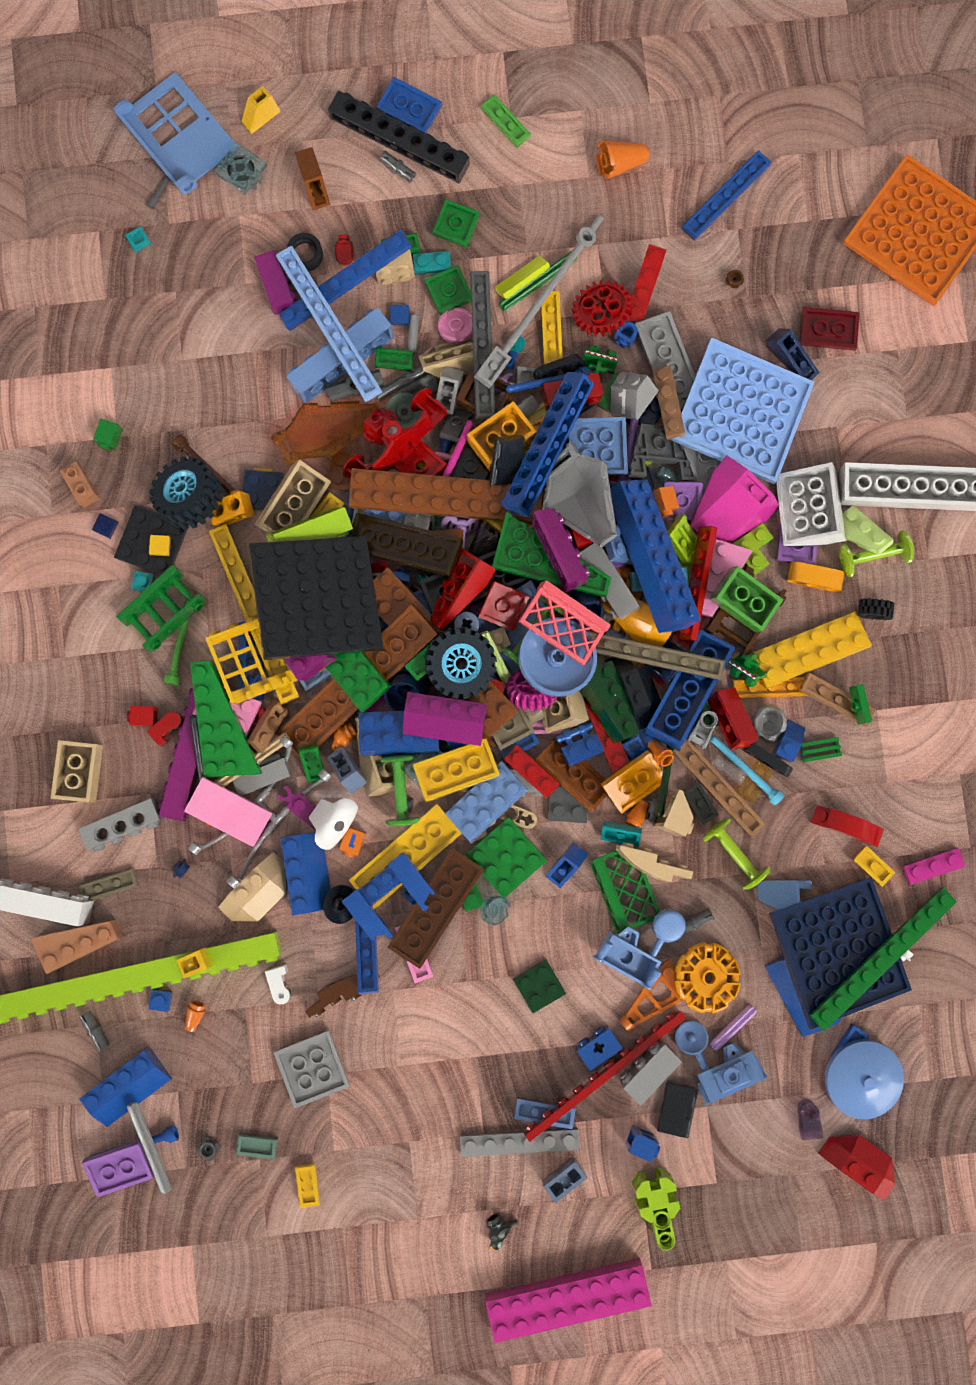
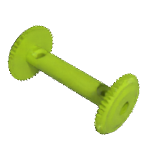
[839,530,914,577]
[703,818,770,890]

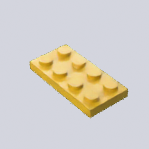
[412,738,500,802]

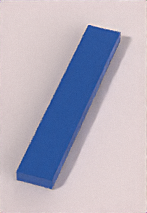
[681,150,772,241]

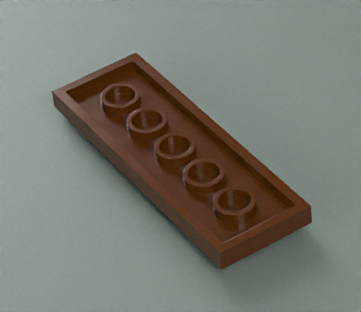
[387,848,484,969]

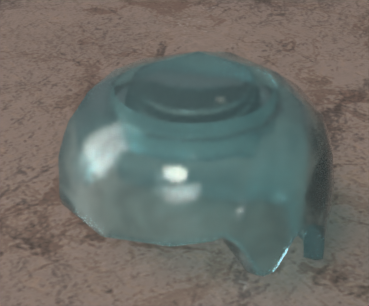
[480,895,510,926]

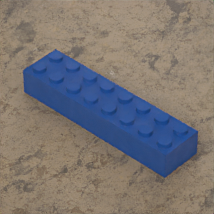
[610,480,701,633]

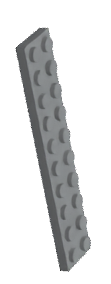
[635,311,721,496]

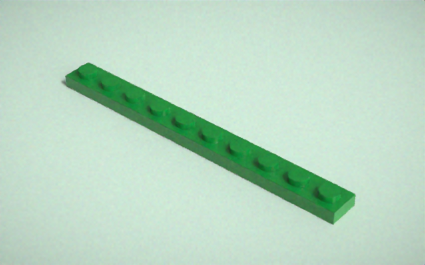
[809,887,957,1031]

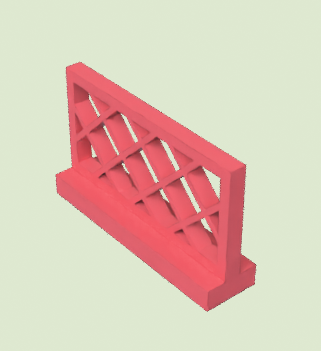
[518,580,610,666]

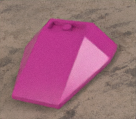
[690,455,779,543]

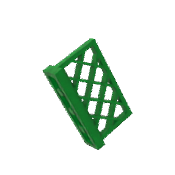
[589,846,660,934]

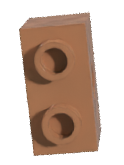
[59,461,101,508]

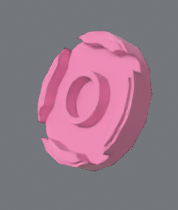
[438,308,472,344]

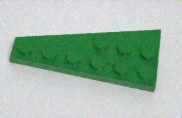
[492,512,611,598]
[190,660,263,777]

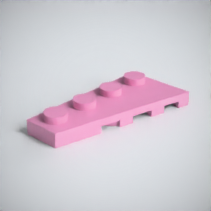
[702,539,753,618]

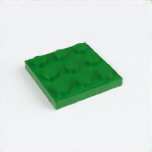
[466,816,548,898]

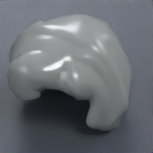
[751,703,787,742]

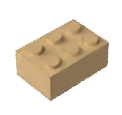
[50,740,103,803]

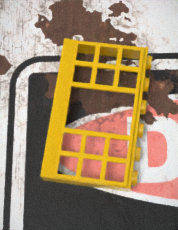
[205,616,326,706]

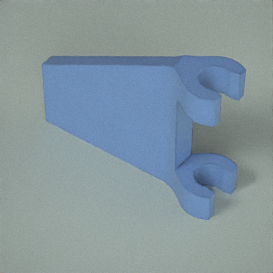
[758,880,812,910]

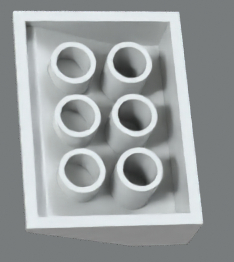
[776,462,846,546]

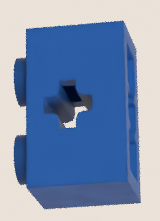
[576,1026,623,1071]

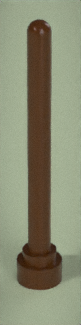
[171,434,235,493]

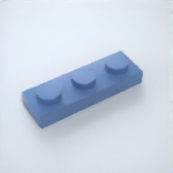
[514,1098,576,1129]

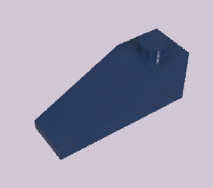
[766,328,820,380]

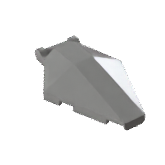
[542,441,617,547]

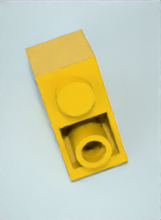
[241,86,281,134]

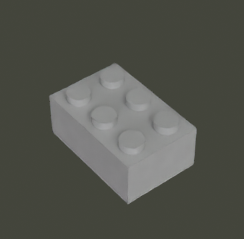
[620,1039,682,1106]

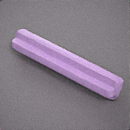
[709,1004,757,1051]

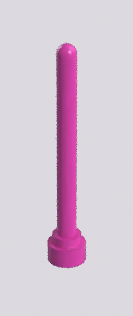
[442,420,474,477]

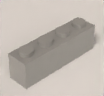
[580,543,641,620]

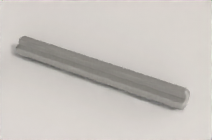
[127,1101,172,1194]

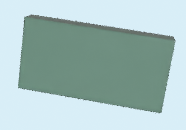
[236,1133,278,1160]

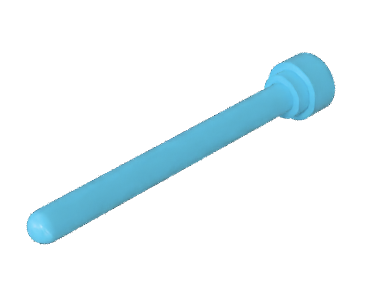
[710,736,785,806]

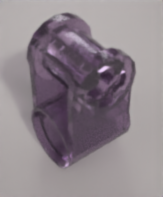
[797,1099,823,1141]

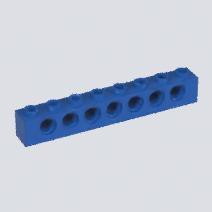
[501,372,594,517]

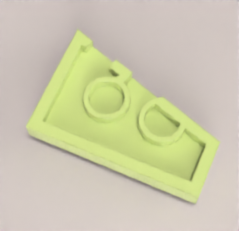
[842,506,893,555]

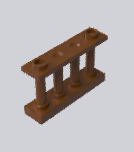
[705,566,787,656]

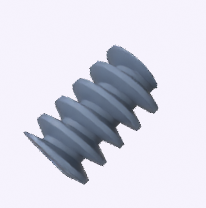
[454,612,479,632]

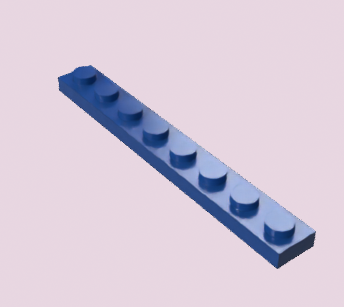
[279,229,412,331]

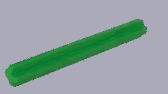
[499,251,577,312]

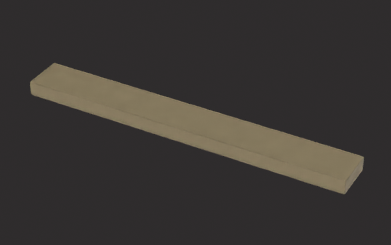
[587,631,725,680]

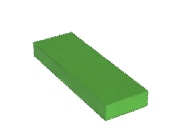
[481,94,531,148]

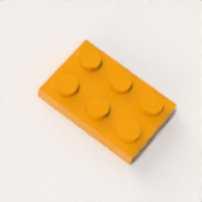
[601,750,663,814]

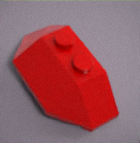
[818,1134,895,1201]

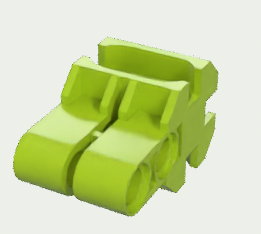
[632,1167,680,1250]

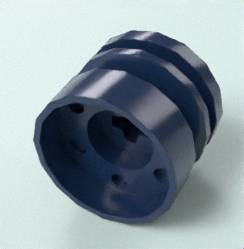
[385,667,431,711]

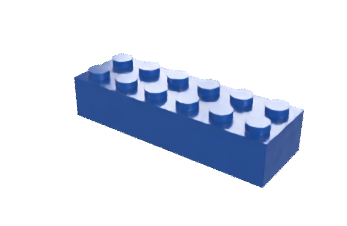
[645,630,735,752]

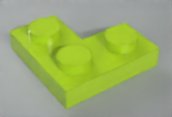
[733,523,774,576]

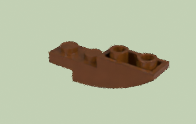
[305,974,380,1018]

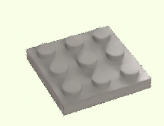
[273,1030,350,1109]

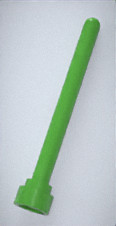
[163,598,189,686]

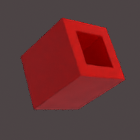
[127,706,158,727]

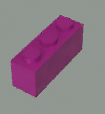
[254,250,297,315]

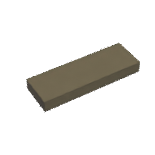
[77,868,139,901]

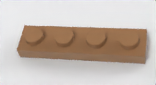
[652,365,686,440]
[799,673,876,726]

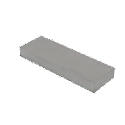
[233,758,292,796]

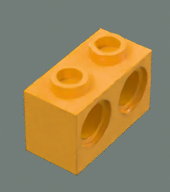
[211,490,254,527]

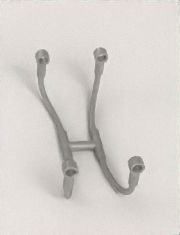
[187,735,332,889]

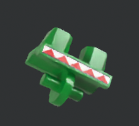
[583,345,618,374]
[728,653,767,687]

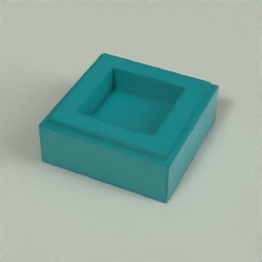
[125,226,151,253]

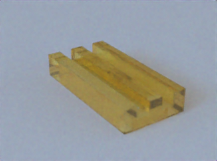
[737,761,773,803]

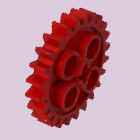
[571,280,633,337]

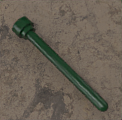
[656,745,674,817]

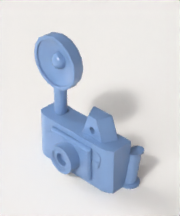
[593,909,686,991]
[675,1021,769,1106]

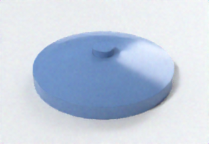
[518,617,597,697]
[825,1039,904,1119]

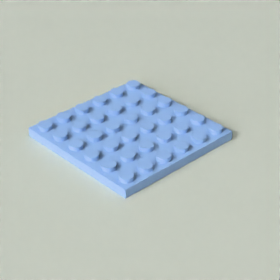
[670,338,814,484]

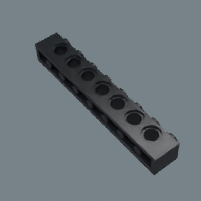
[328,91,470,184]

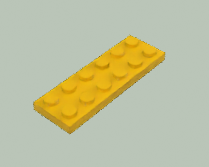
[753,611,872,689]
[349,804,462,909]

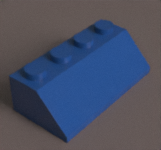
[281,832,331,916]
[765,956,841,1037]
[79,1047,172,1127]

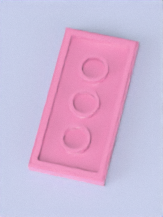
[184,776,272,847]

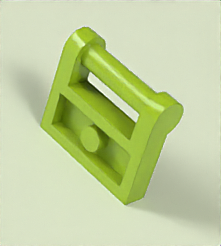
[667,513,697,564]

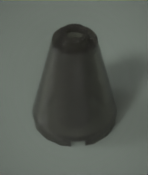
[468,520,500,557]

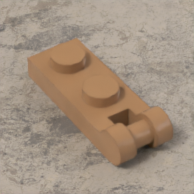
[247,698,289,753]

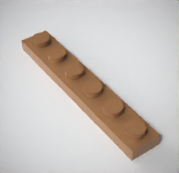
[674,739,765,837]

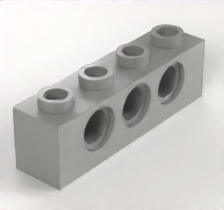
[78,798,164,852]

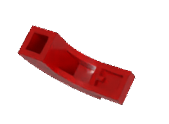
[811,805,884,847]

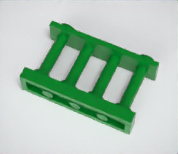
[116,565,207,653]

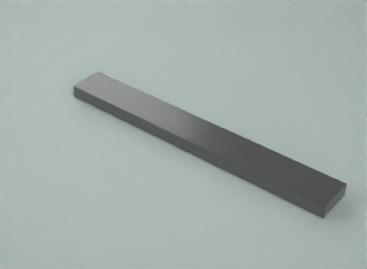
[470,271,495,420]

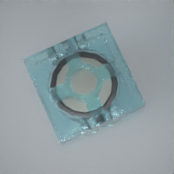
[214,142,267,195]

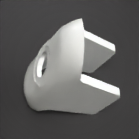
[309,798,358,850]

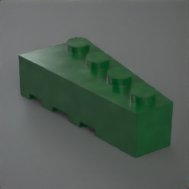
[579,661,640,744]

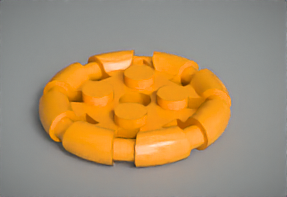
[674,942,741,1014]

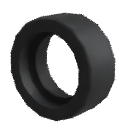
[287,233,323,272]

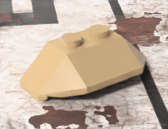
[418,336,495,378]
[218,852,287,921]

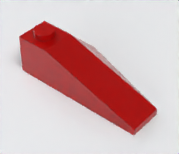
[430,548,496,630]

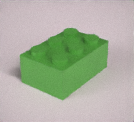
[709,566,784,632]

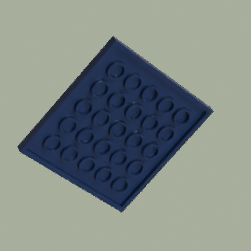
[769,877,912,1029]

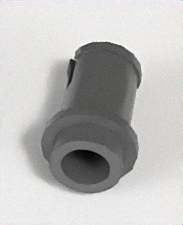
[645,797,658,823]

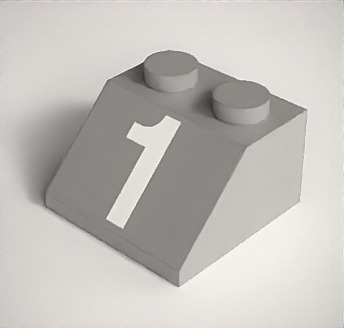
[610,372,659,420]

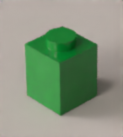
[93,418,123,451]

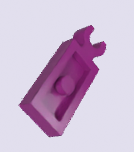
[277,786,316,830]

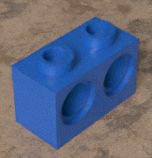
[625,1125,660,1162]

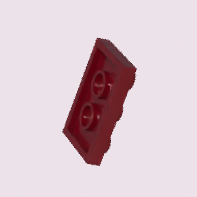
[800,307,860,351]

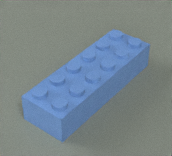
[286,308,394,405]

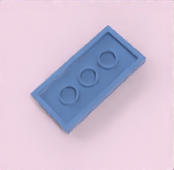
[445,761,528,843]

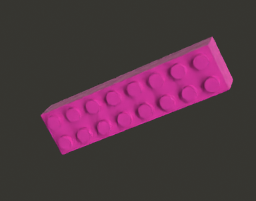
[486,1258,652,1343]

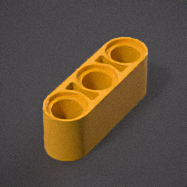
[787,562,845,592]

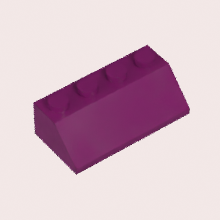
[532,508,590,593]
[403,692,487,746]

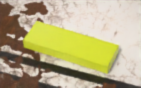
[494,256,550,299]

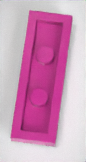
[902,848,966,885]

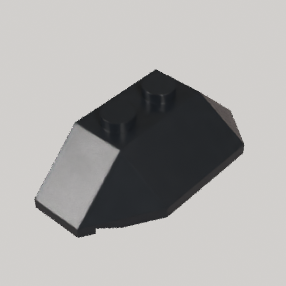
[604,657,661,730]

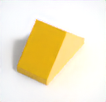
[176,948,212,978]

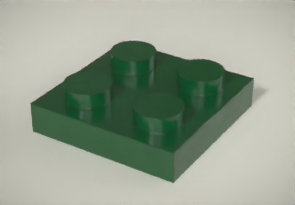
[513,959,566,1014]

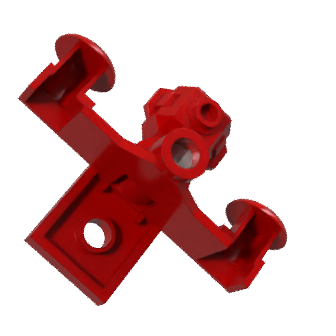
[342,388,448,478]

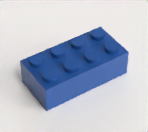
[359,711,440,756]

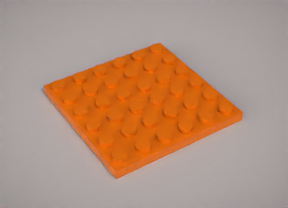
[842,154,976,306]

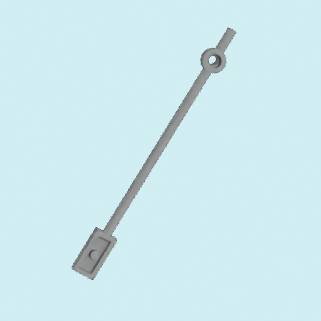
[474,215,603,388]

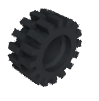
[857,598,895,620]

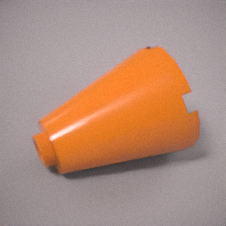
[596,140,650,180]

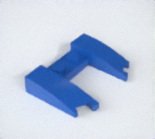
[342,853,435,941]

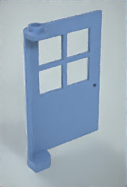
[113,72,238,194]

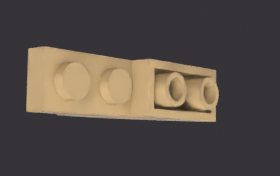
[615,842,693,882]

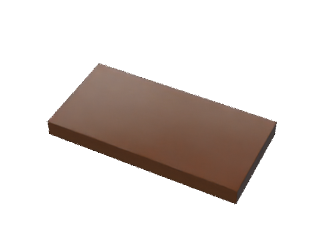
[534,735,607,813]

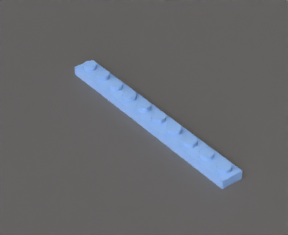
[276,246,382,402]

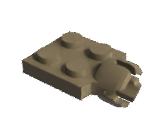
[493,701,544,751]

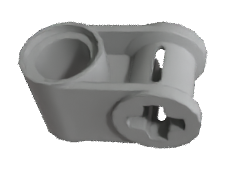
[687,711,718,749]

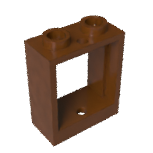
[456,366,515,420]

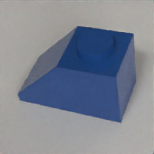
[772,720,805,762]
[546,842,588,888]

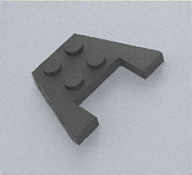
[628,423,697,481]

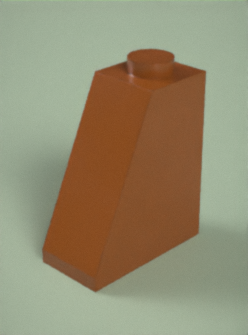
[295,147,331,210]

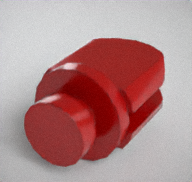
[335,234,353,266]

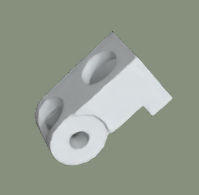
[265,964,292,1004]

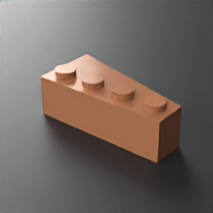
[30,920,124,974]

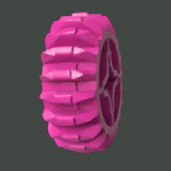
[506,668,557,712]

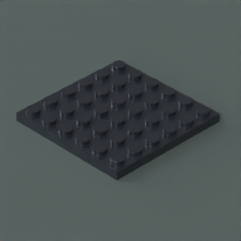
[248,536,384,660]

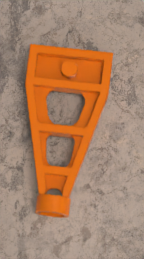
[619,959,688,1032]

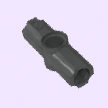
[326,369,384,402]

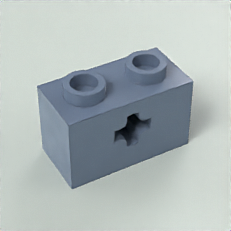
[327,746,367,794]
[543,1156,587,1203]

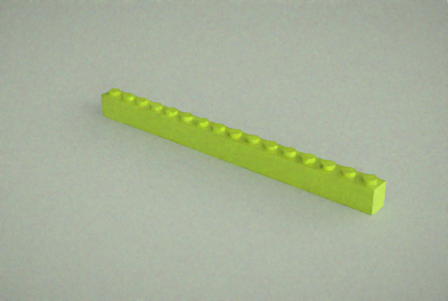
[0,931,282,1024]

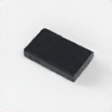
[489,435,525,485]
[657,1081,698,1138]

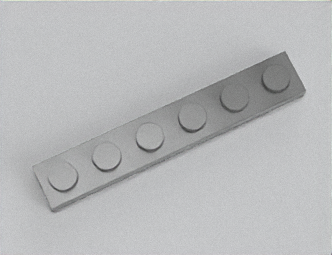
[460,1128,579,1157]

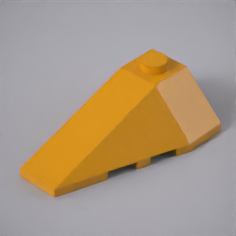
[599,597,672,647]

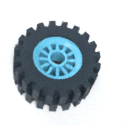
[149,456,223,530]
[424,627,497,699]

